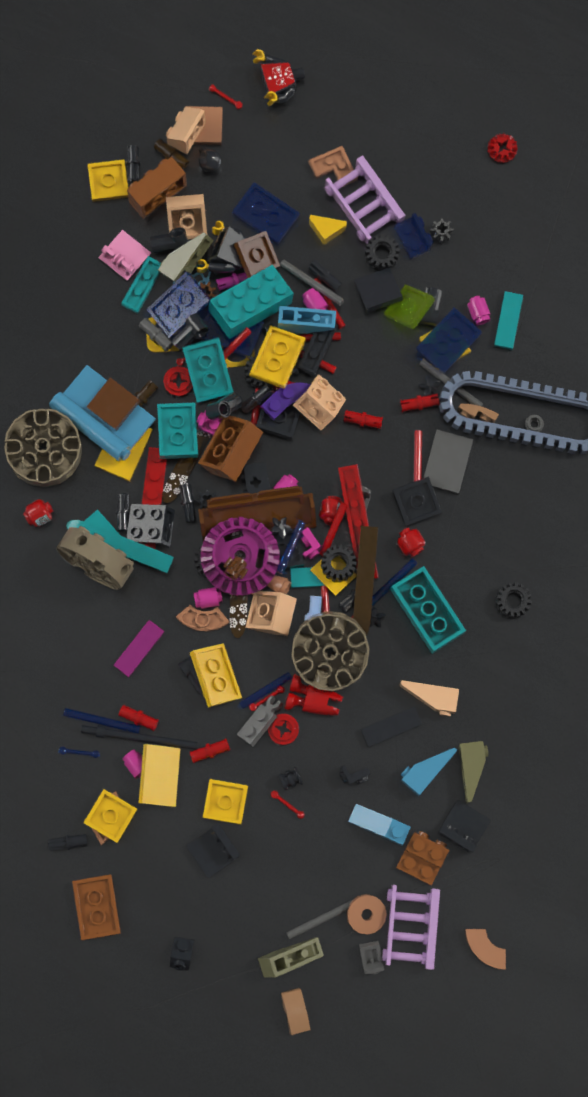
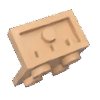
[293,375,346,430]

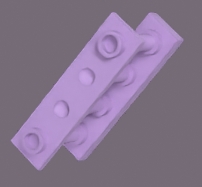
[324,155,405,244]
[382,885,440,969]

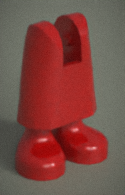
[284,674,343,716]

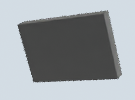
[424,430,473,494]

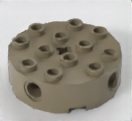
[4,409,82,487]
[56,526,134,590]
[291,611,369,691]

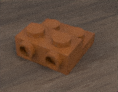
[396,831,449,886]

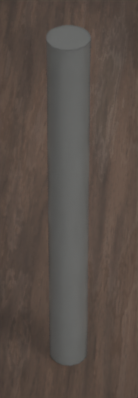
[280,260,344,305]
[419,358,483,407]
[286,900,352,939]

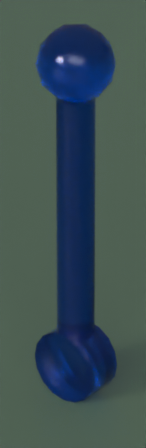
[59,747,100,758]

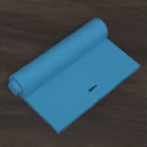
[49,365,156,461]

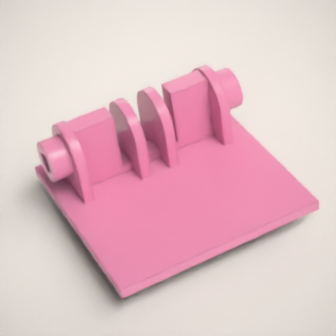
[98,230,151,281]

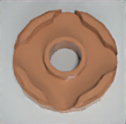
[347,894,386,935]

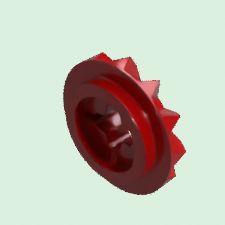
[488,133,518,163]
[163,366,193,397]
[268,714,299,745]

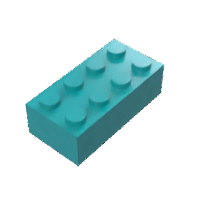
[209,264,294,339]
[390,566,466,654]

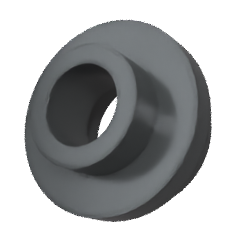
[525,415,544,432]

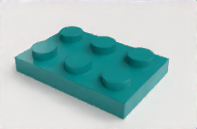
[182,337,233,403]
[157,403,198,459]

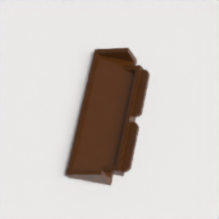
[198,486,317,542]

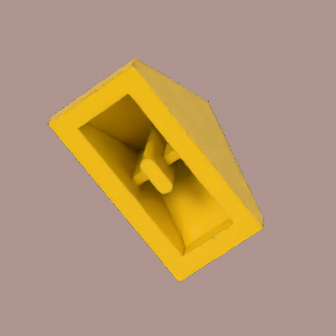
[309,215,347,245]

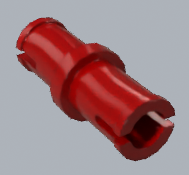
[400,393,440,412]
[343,410,383,429]
[118,704,159,731]
[190,739,230,763]

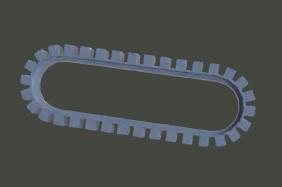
[439,371,588,454]

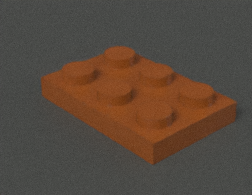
[72,874,121,940]

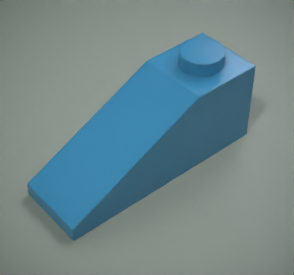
[278,306,336,335]
[401,748,457,796]
[348,804,411,846]

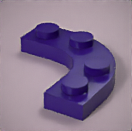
[260,383,311,420]

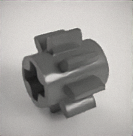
[430,218,454,243]

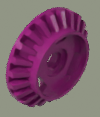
[201,517,280,596]

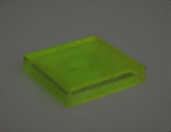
[384,284,435,329]

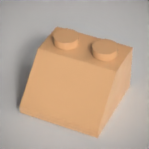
[166,107,205,154]
[166,194,207,239]
[246,591,297,636]

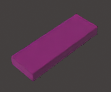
[114,620,164,677]

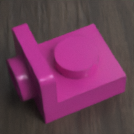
[196,410,223,436]
[301,528,321,559]

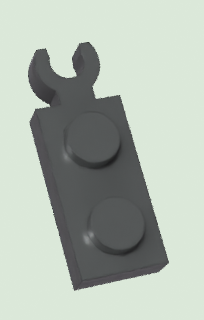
[237,695,283,747]

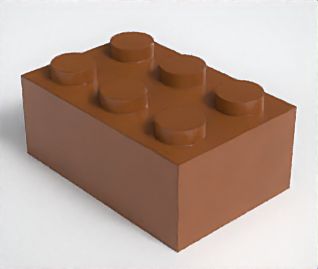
[127,157,187,219]
[198,415,263,482]

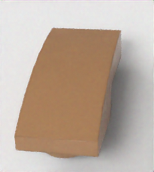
[457,404,499,423]
[281,988,310,1035]

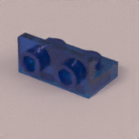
[394,213,433,259]

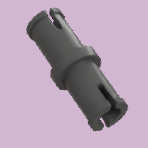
[139,318,173,351]

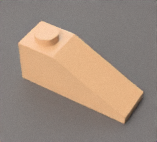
[400,680,459,717]

